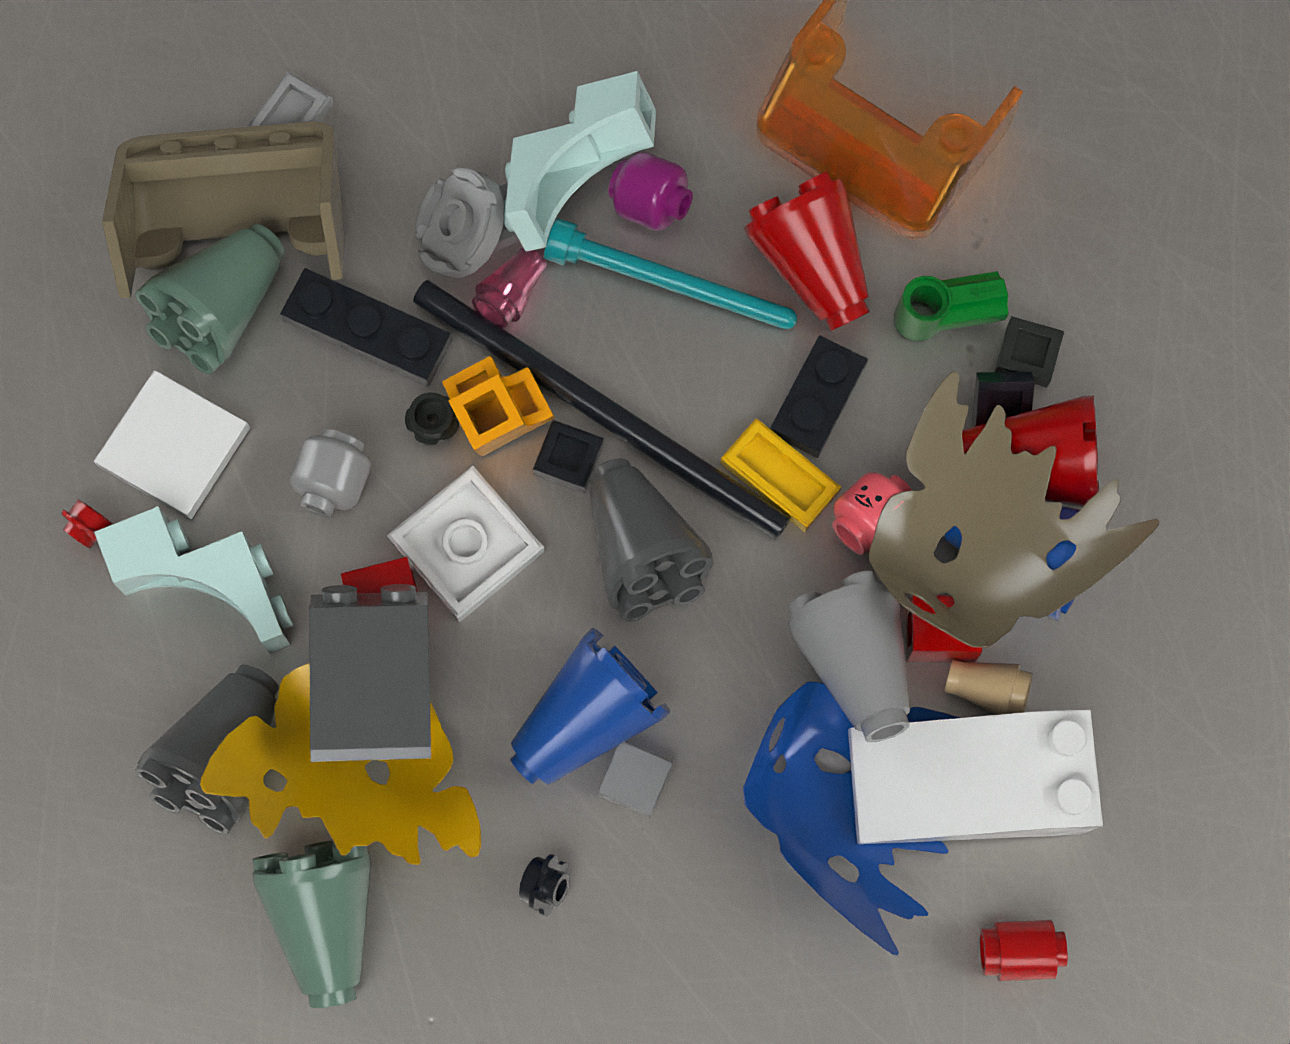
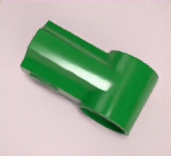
[894,271,1009,341]

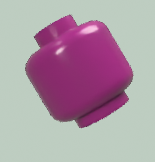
[608,152,693,231]

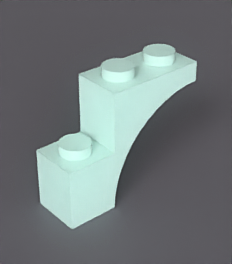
[504,71,656,252]
[94,507,294,654]

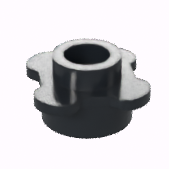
[519,854,570,917]

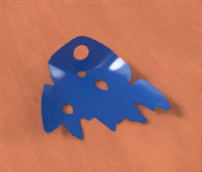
[743,681,960,955]

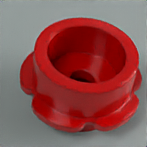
[61,499,113,549]

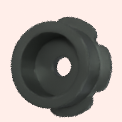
[405,392,459,446]

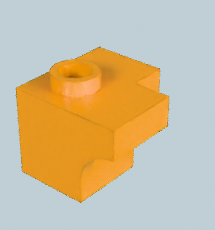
[442,356,555,457]

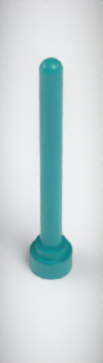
[543,218,797,329]

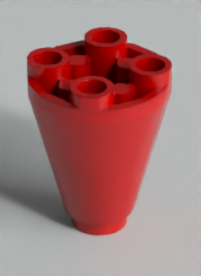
[744,171,870,331]

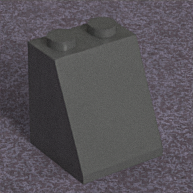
[309,584,431,762]

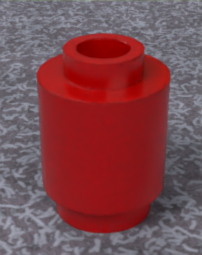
[979,920,1068,981]

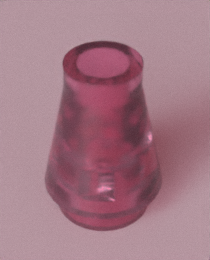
[472,247,547,328]

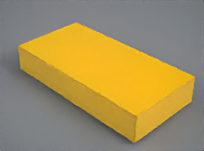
[720,418,841,532]

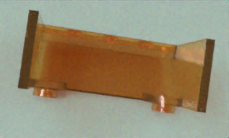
[756,0,1024,239]

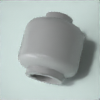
[290,429,371,517]

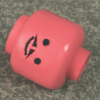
[832,472,912,555]

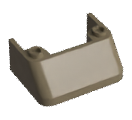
[102,121,344,299]

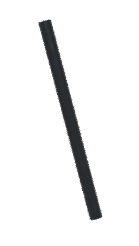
[413,280,791,540]

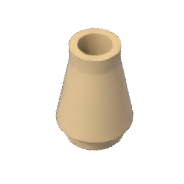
[945,659,1033,715]

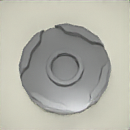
[415,168,504,278]

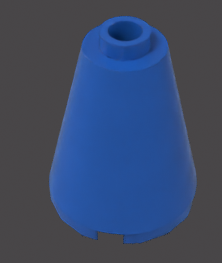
[510,628,670,785]

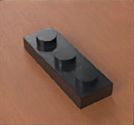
[280,268,453,387]

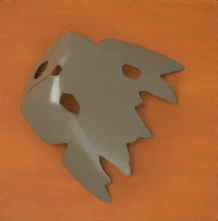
[869,372,1159,648]

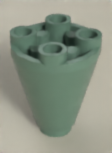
[135,224,285,375]
[252,841,371,1008]

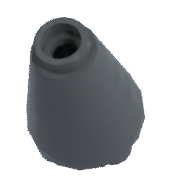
[589,458,714,622]
[135,664,279,834]

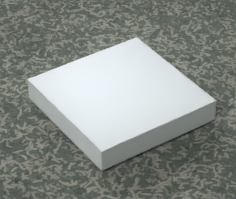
[94,370,250,520]
[386,465,545,623]

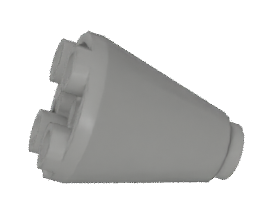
[788,571,910,742]

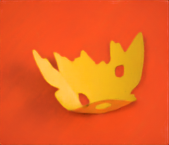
[200,663,481,865]

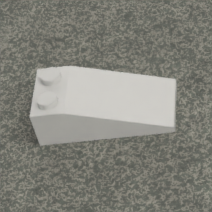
[848,710,1103,845]

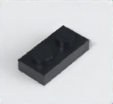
[770,335,868,458]

